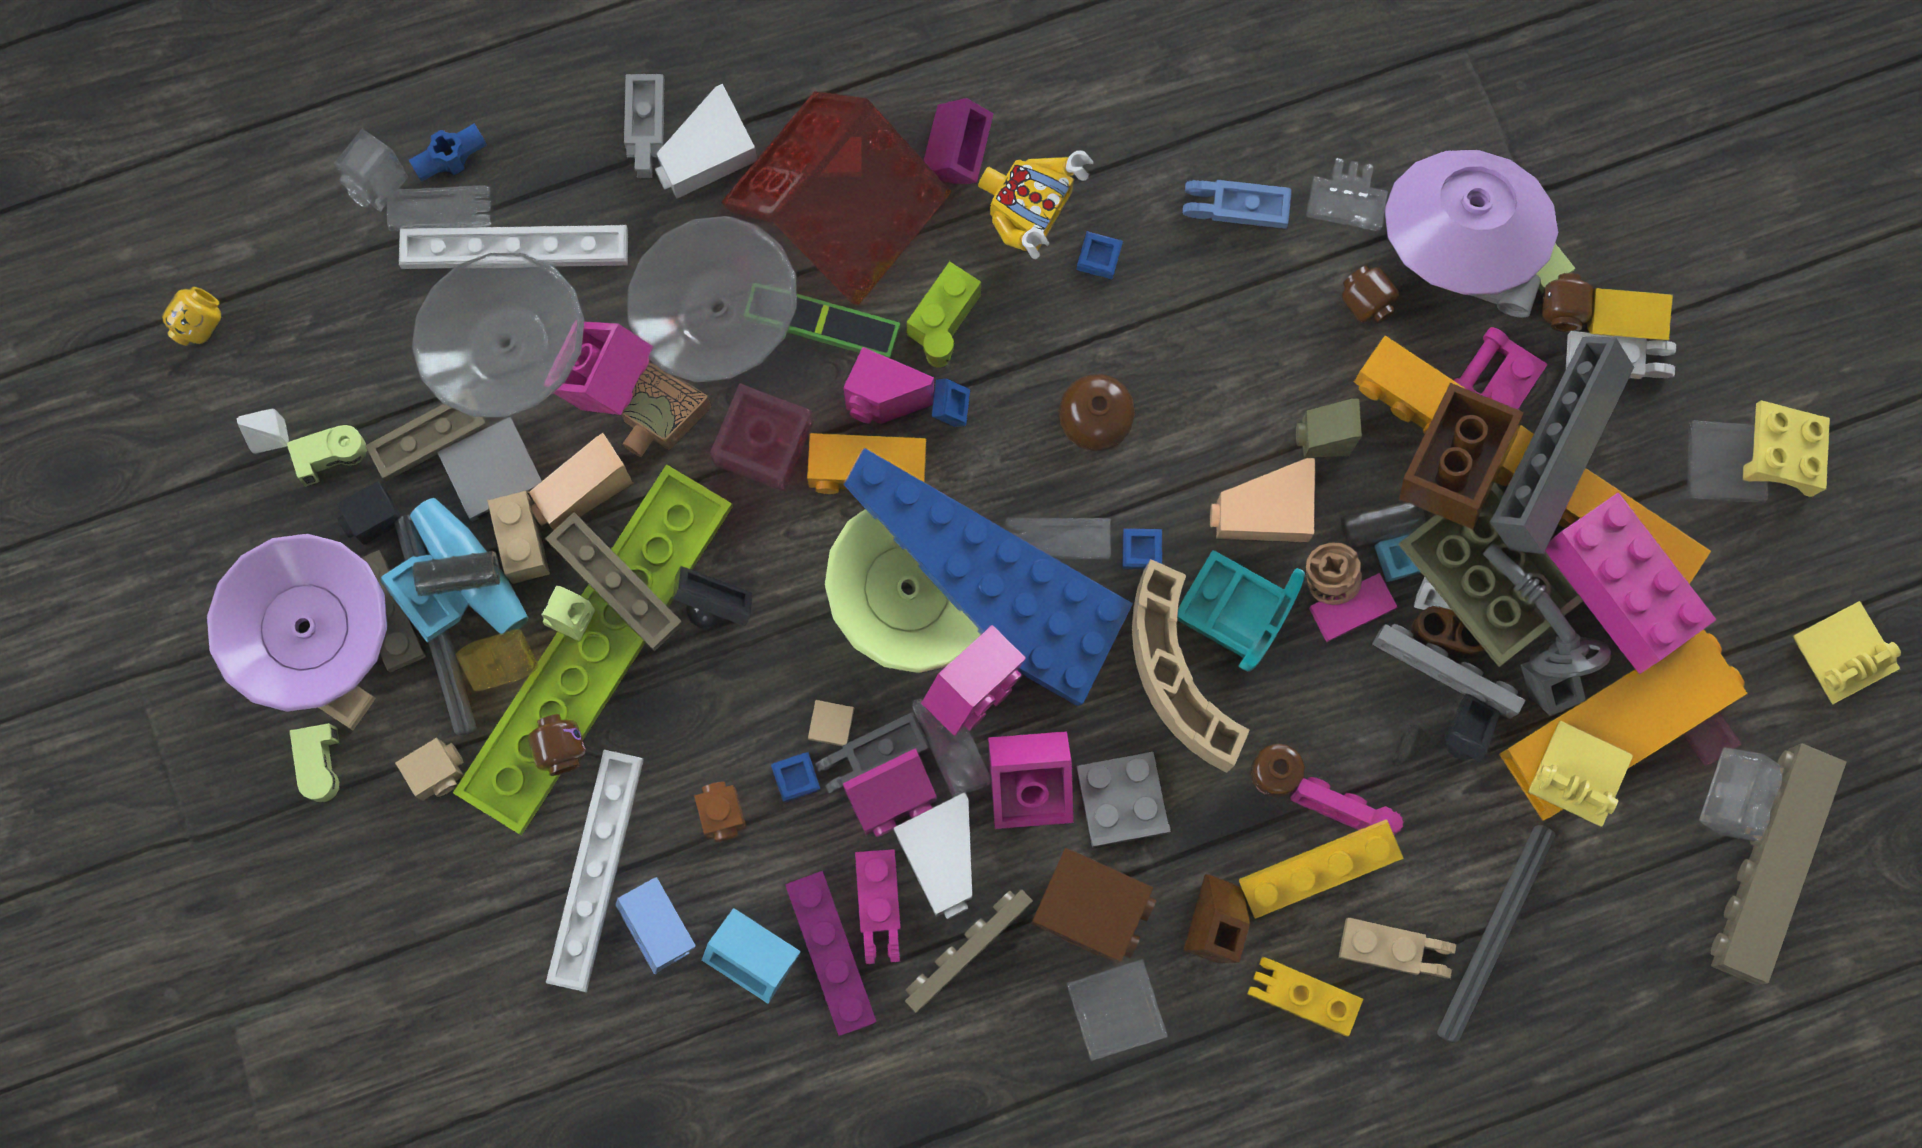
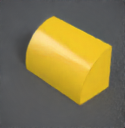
[1587,288,1673,340]

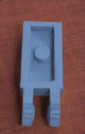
[1183,180,1292,229]

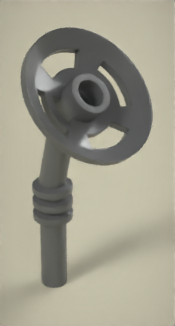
[1483,543,1611,678]

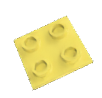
[1792,601,1901,705]
[1528,721,1633,827]

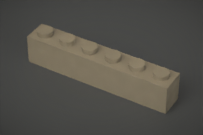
[1711,743,1847,985]

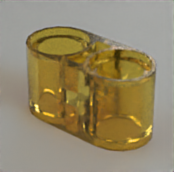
[456,629,539,691]

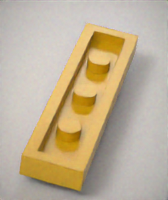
[1239,819,1404,919]

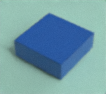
[1076,231,1123,279]
[932,379,970,427]
[1123,529,1162,569]
[771,752,821,803]

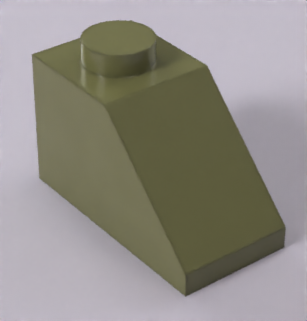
[1296,399,1362,458]

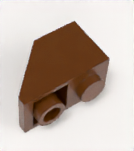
[1183,874,1250,963]

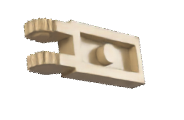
[1338,918,1456,979]

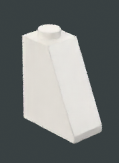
[655,84,758,198]
[894,792,972,919]

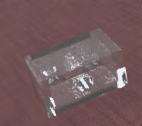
[334,129,408,212]
[1699,748,1784,842]

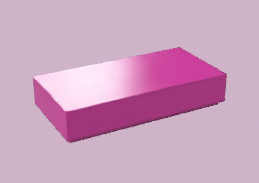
[1309,573,1397,642]

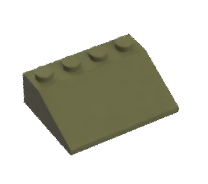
[1398,483,1583,667]

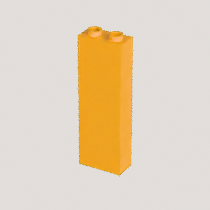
[1499,629,1748,821]

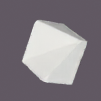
[237,408,289,454]

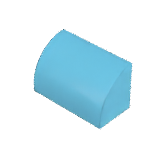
[702,908,800,1003]

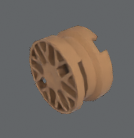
[1306,543,1362,605]

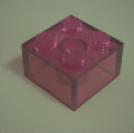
[710,383,814,492]

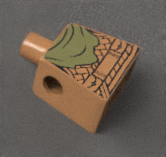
[621,359,711,457]

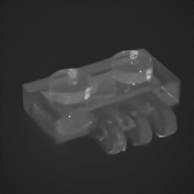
[1306,158,1388,231]

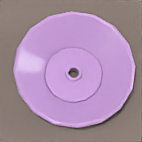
[1385,150,1558,295]
[207,534,388,712]

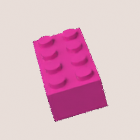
[1545,492,1717,674]

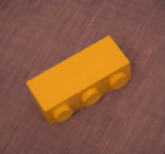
[807,433,926,494]

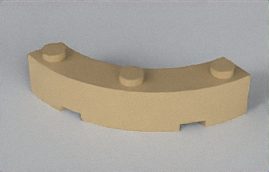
[1132,559,1249,773]

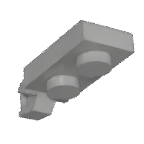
[624,74,665,178]

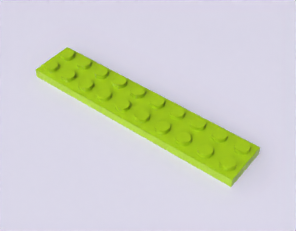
[453,464,733,836]

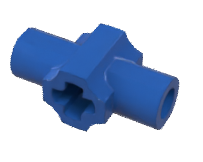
[409,123,487,182]

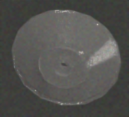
[628,216,797,383]
[412,253,585,417]

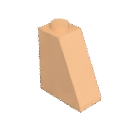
[529,433,633,531]
[1210,458,1315,542]

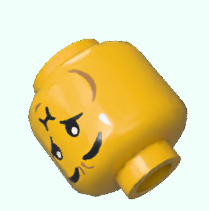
[163,287,221,346]

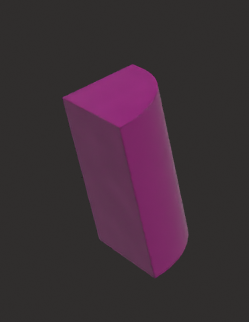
[921,98,994,184]

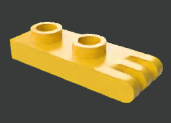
[1247,957,1363,1037]

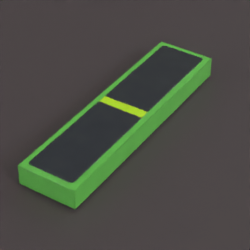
[744,282,901,359]

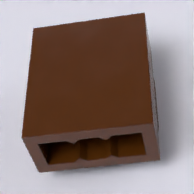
[1031,847,1156,964]

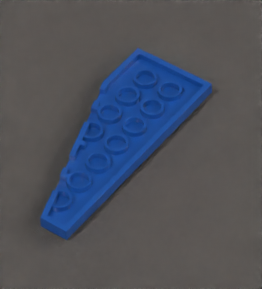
[843,448,1133,706]

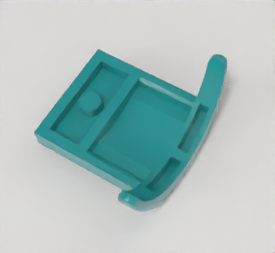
[1177,550,1305,672]

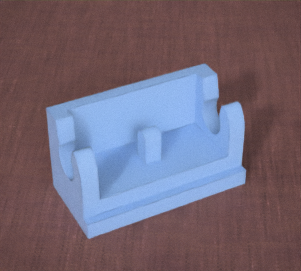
[615,877,696,974]

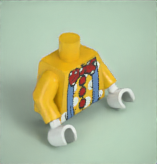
[978,151,1093,259]

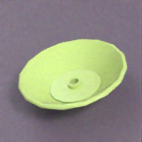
[825,509,980,673]

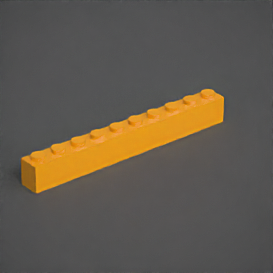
[1354,336,1711,584]

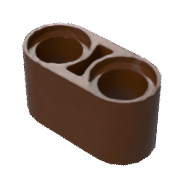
[1411,606,1484,659]

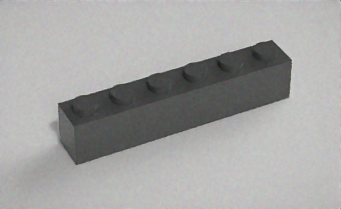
[1490,337,1634,554]

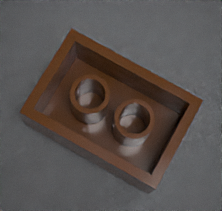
[1399,383,1524,530]

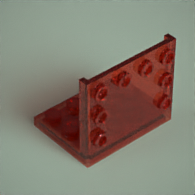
[721,91,952,305]

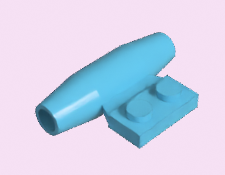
[381,498,529,643]

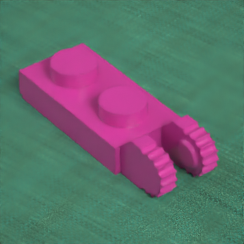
[1290,777,1404,836]
[855,849,901,964]

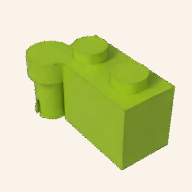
[907,261,981,368]

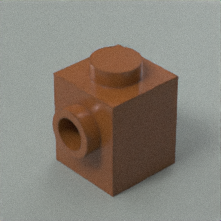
[694,781,747,842]

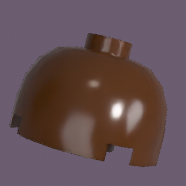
[1058,374,1135,451]

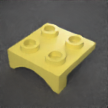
[1743,400,1830,497]

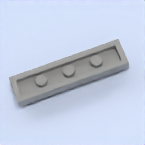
[1372,624,1525,719]

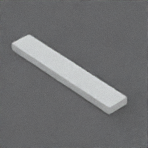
[399,225,628,269]
[546,750,643,992]

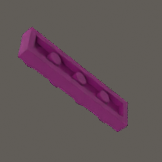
[785,871,877,1036]

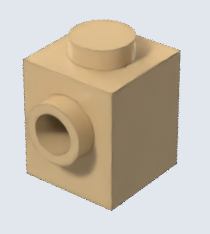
[396,738,464,801]

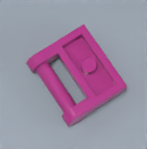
[1454,327,1548,410]

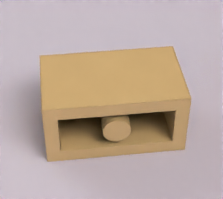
[487,491,550,584]

